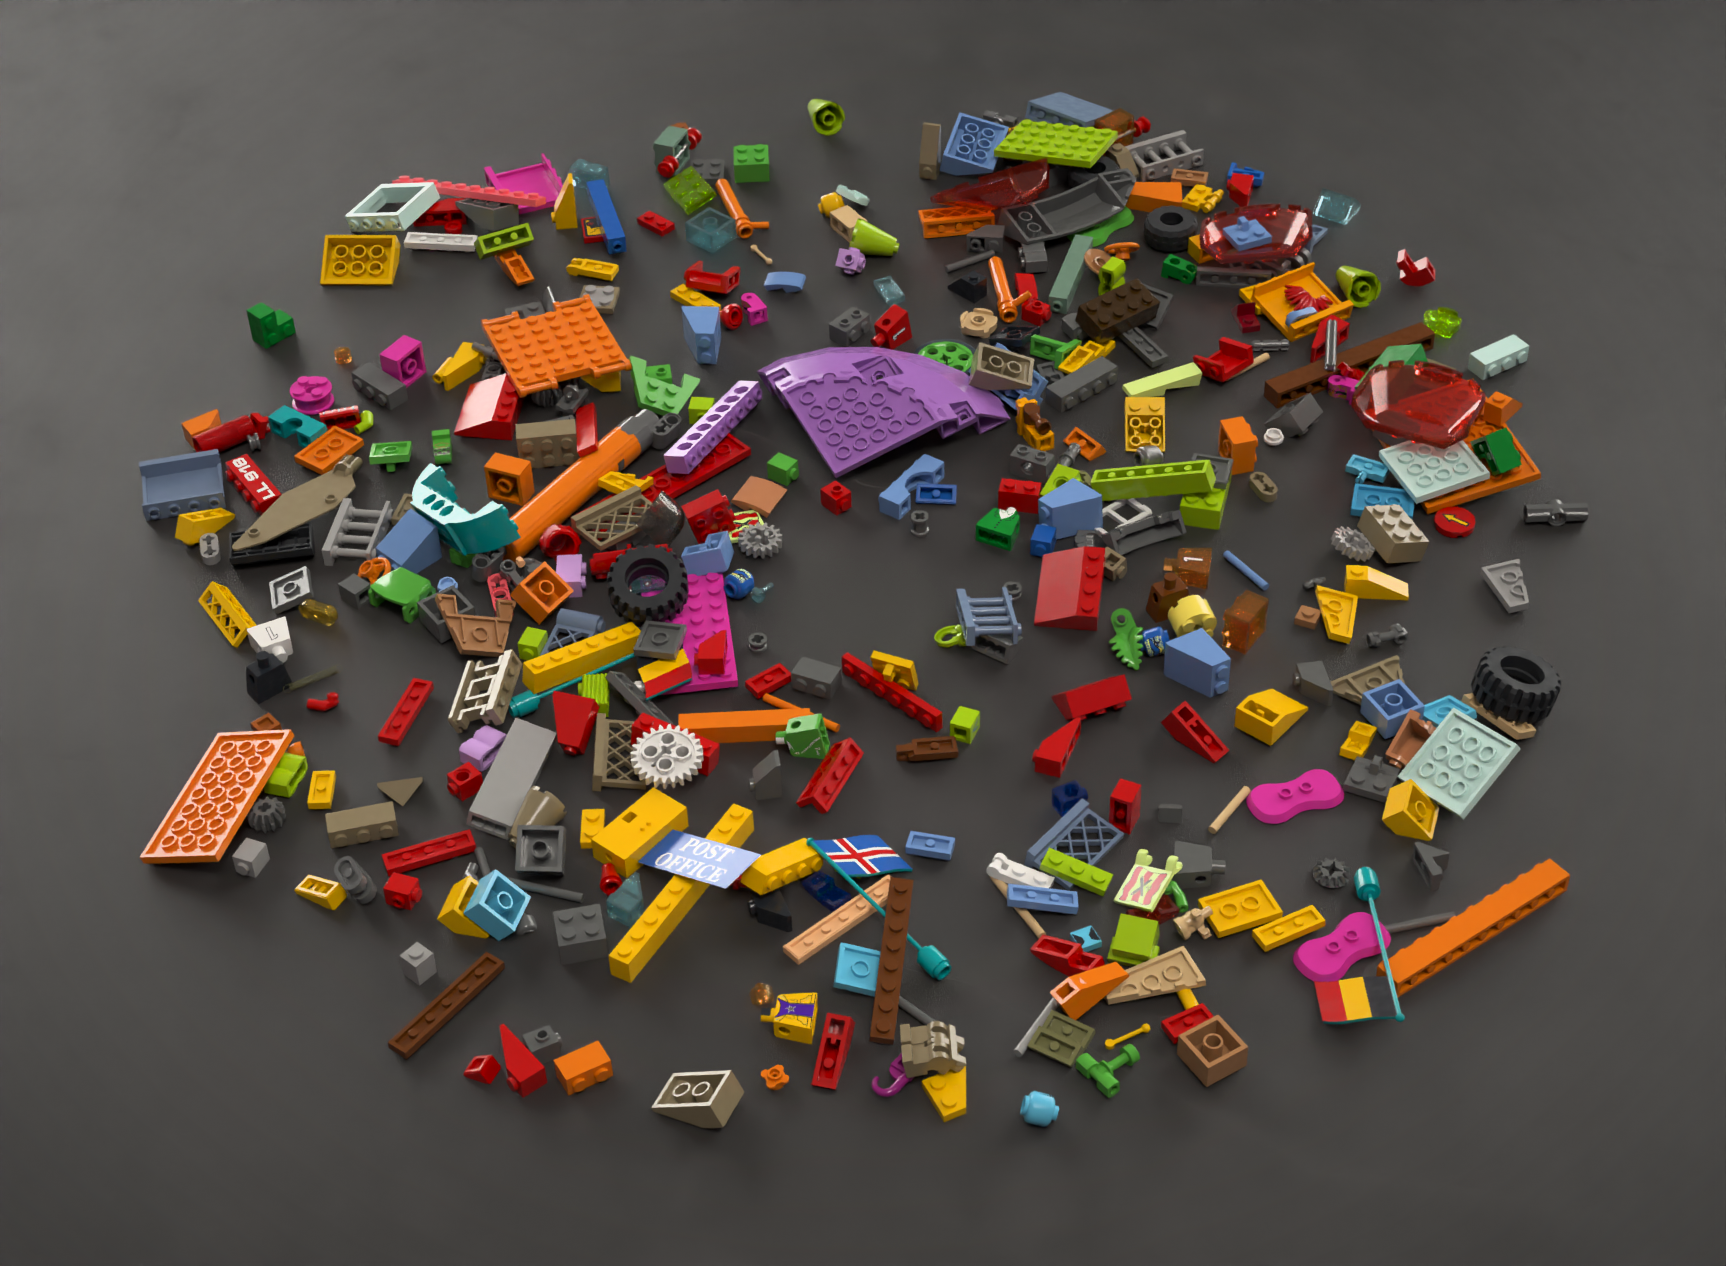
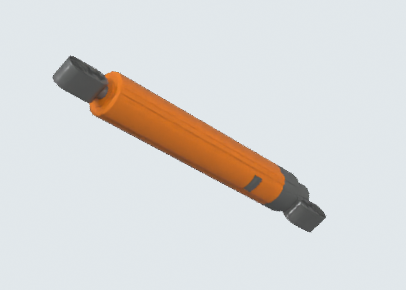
[472,409,681,582]

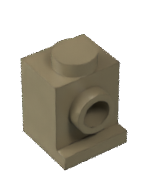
[1104,546,1127,581]

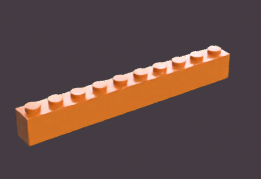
[1376,858,1570,998]

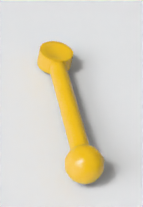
[1105,1023,1150,1050]

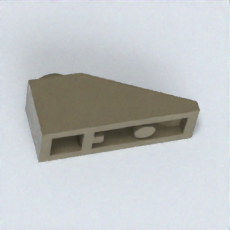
[919,122,941,180]

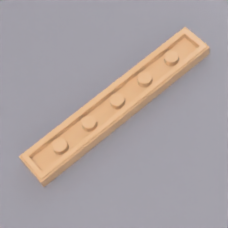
[783,875,891,965]

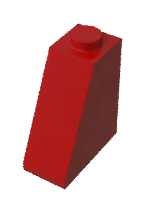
[552,691,600,756]

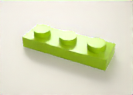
[1040,847,1113,897]

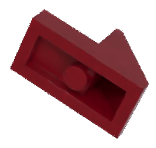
[1231,302,1260,334]

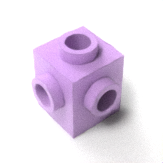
[835,247,866,275]

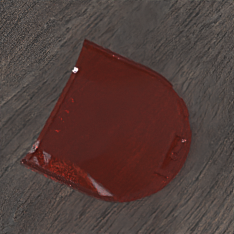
[930,158,1050,211]
[1199,204,1313,264]
[1351,360,1486,449]

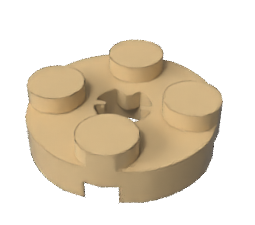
[960,308,997,338]

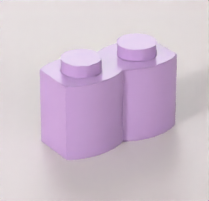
[459,725,507,772]

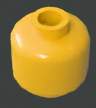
[818,192,845,218]

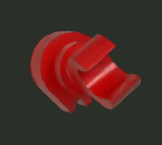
[1337,362,1365,381]

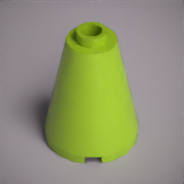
[807,99,845,136]
[848,218,900,256]
[1335,266,1381,308]

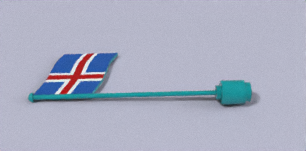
[806,835,952,980]

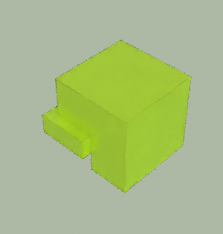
[1107,913,1160,967]

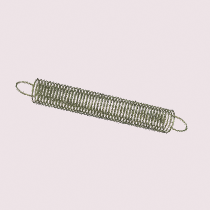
[283,664,343,693]

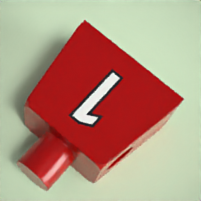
[871,304,912,350]

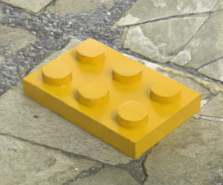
[1198,879,1283,938]

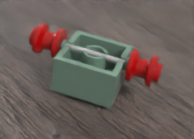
[653,126,702,178]

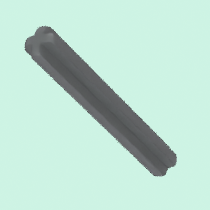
[1325,319,1337,371]

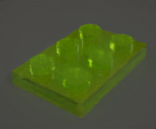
[663,166,717,215]

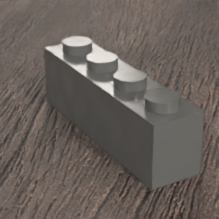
[1045,356,1118,413]

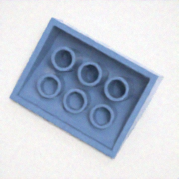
[940,113,1009,176]

